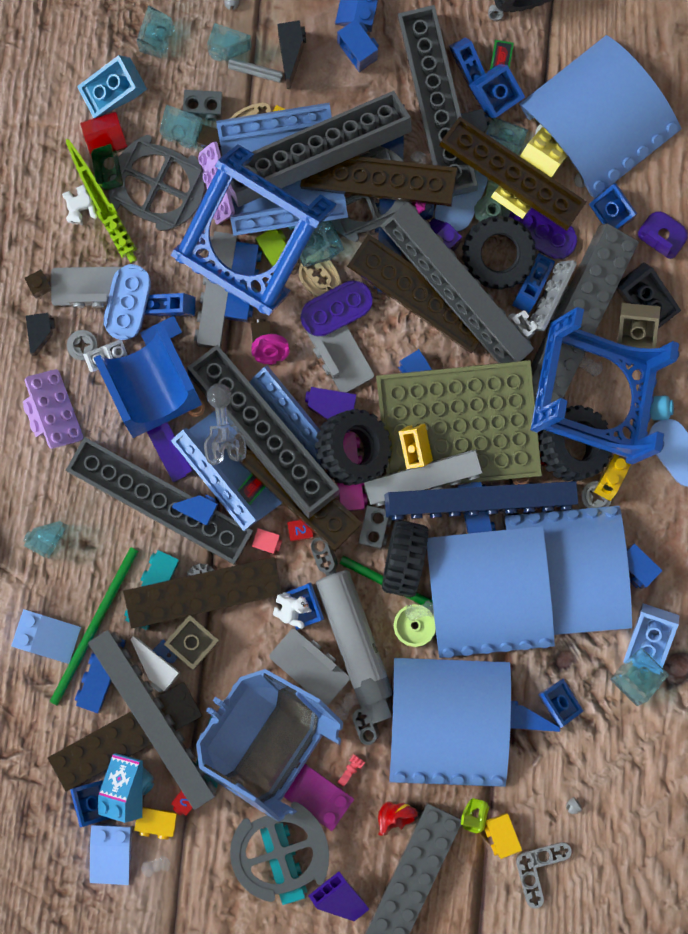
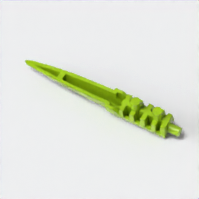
[66,139,137,264]

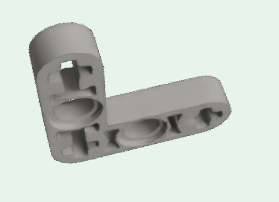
[516,842,572,909]

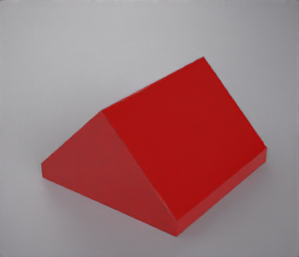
[80,112,127,158]

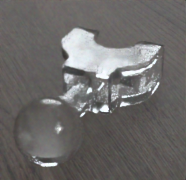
[204,384,246,465]

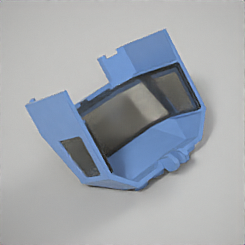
[196,669,343,822]

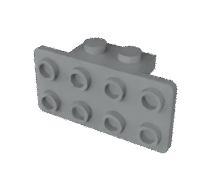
[529,260,577,331]
[51,267,122,308]
[306,325,374,393]
[269,629,350,705]

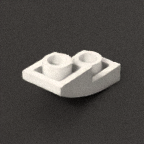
[83,340,128,372]

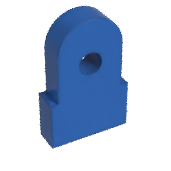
[153,639,177,663]

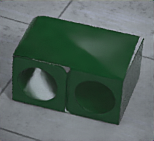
[91,144,123,191]

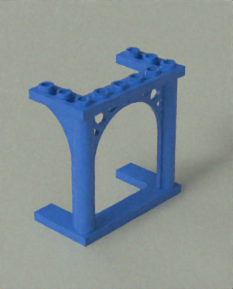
[171,144,337,316]
[530,307,679,465]

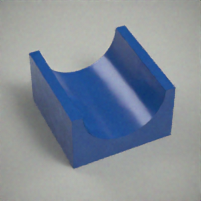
[93,325,202,438]

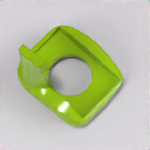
[461,798,489,833]

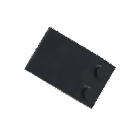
[277,20,306,89]
[616,262,681,329]

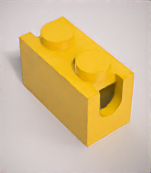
[399,424,433,469]
[594,454,631,501]
[134,807,178,840]
[484,812,522,859]

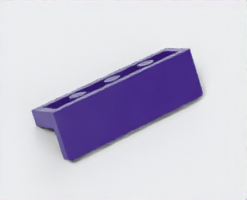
[147,422,194,482]

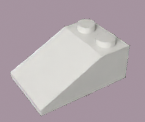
[131,636,181,692]

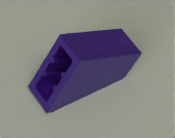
[429,218,462,251]
[305,387,356,433]
[308,871,369,921]

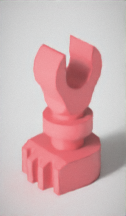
[337,754,366,787]

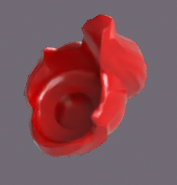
[378,801,418,836]

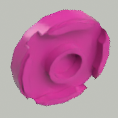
[251,334,290,365]

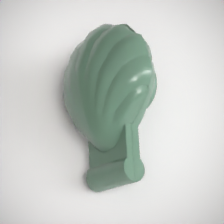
[474,180,510,221]

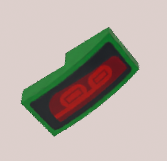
[490,40,514,70]
[237,474,265,505]

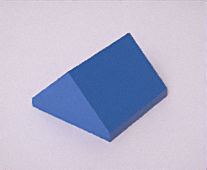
[589,183,637,230]
[286,583,324,630]
[538,679,584,728]
[70,780,110,828]

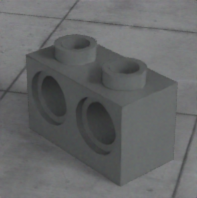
[183,90,223,121]
[358,505,392,549]

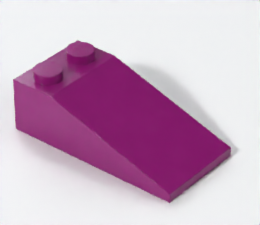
[268,753,354,831]

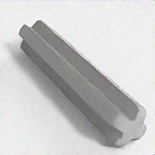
[228,58,283,82]

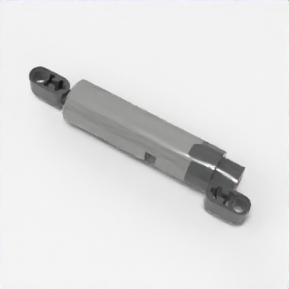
[311,537,393,745]

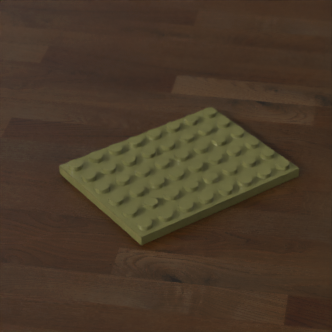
[376,360,542,485]

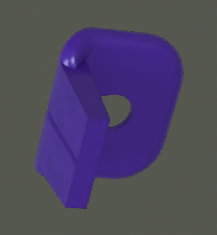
[638,211,688,259]

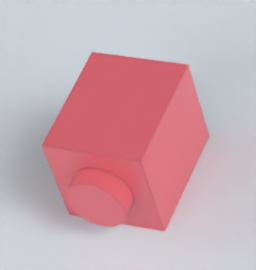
[252,528,282,554]

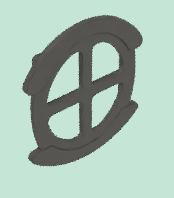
[109,135,205,231]
[329,146,412,242]
[230,802,329,902]

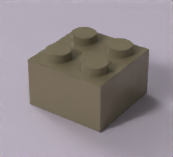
[618,303,660,349]
[164,615,220,670]

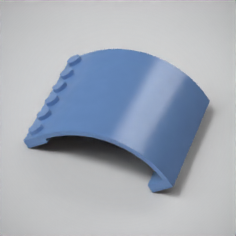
[519,35,682,198]
[216,103,348,236]
[171,365,322,531]
[505,506,632,635]
[427,526,555,658]
[389,658,511,787]

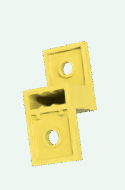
[491,127,568,219]

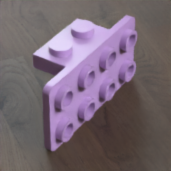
[198,142,235,225]
[23,369,83,449]

